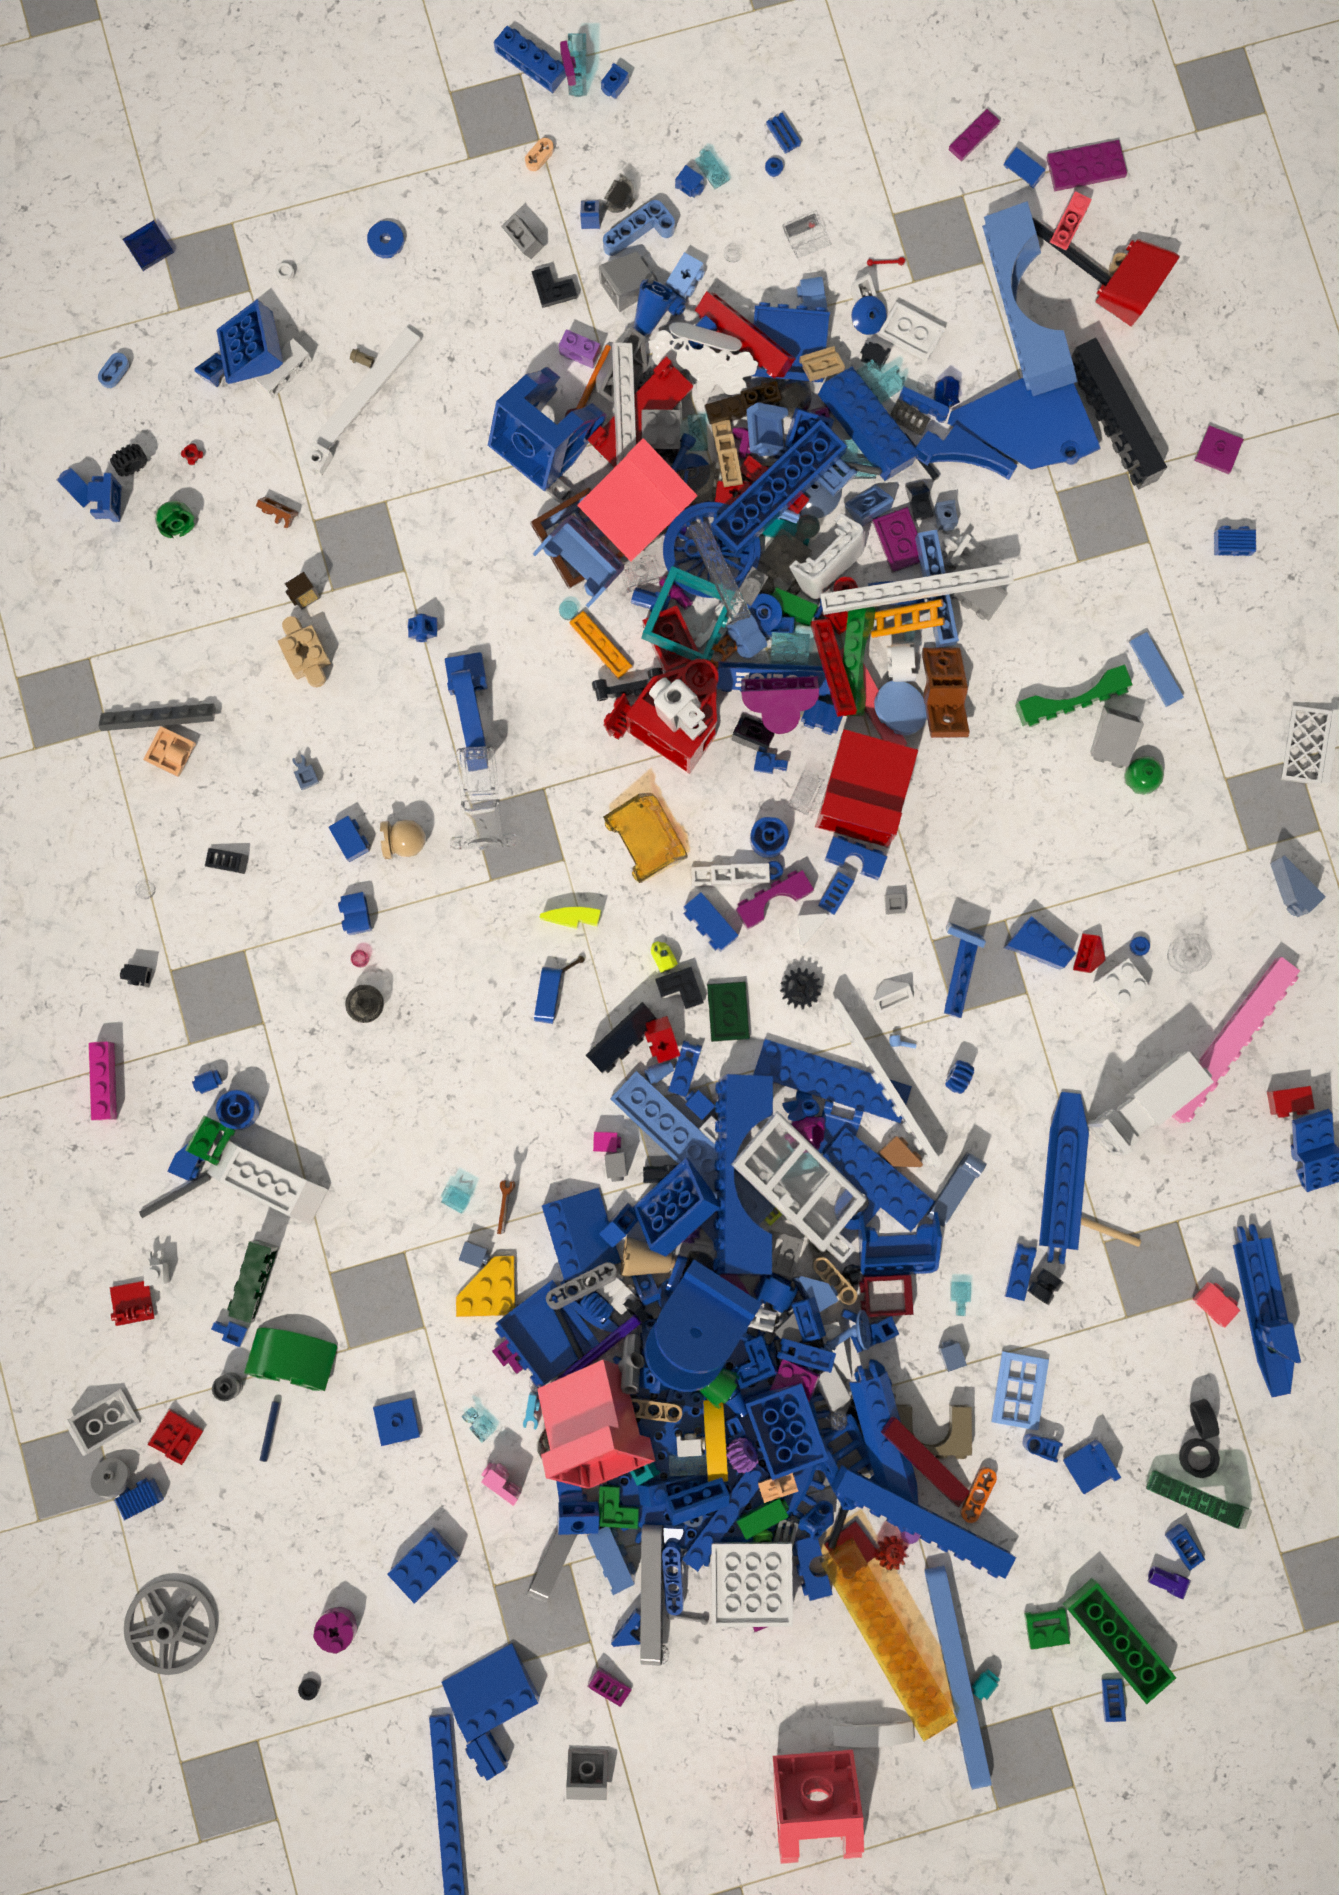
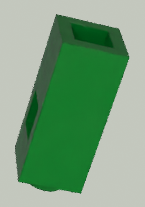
[769,587,818,626]
[736,1498,790,1540]

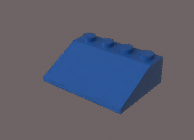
[216,299,283,384]
[633,1158,720,1257]
[541,1188,621,1281]
[744,1383,829,1480]
[441,1643,540,1743]

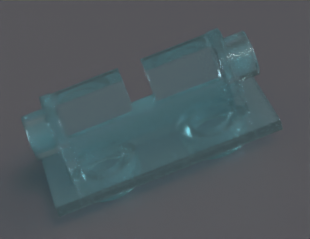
[694,148,730,189]

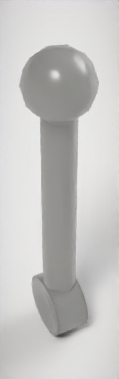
[667,1613,708,1625]

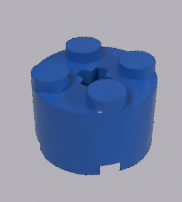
[750,817,789,858]
[216,1090,260,1129]
[754,1272,799,1313]

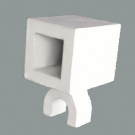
[143,1250,170,1286]

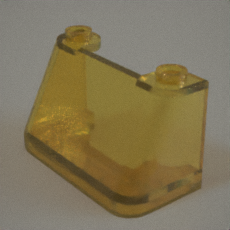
[603,793,688,883]

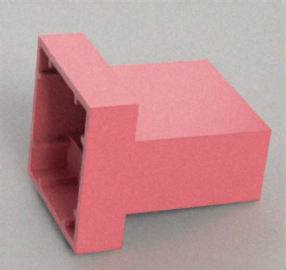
[577,438,697,561]
[537,1360,655,1489]

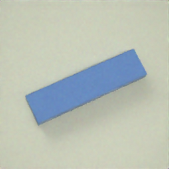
[1129,632,1184,707]

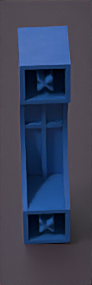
[713,1074,773,1276]

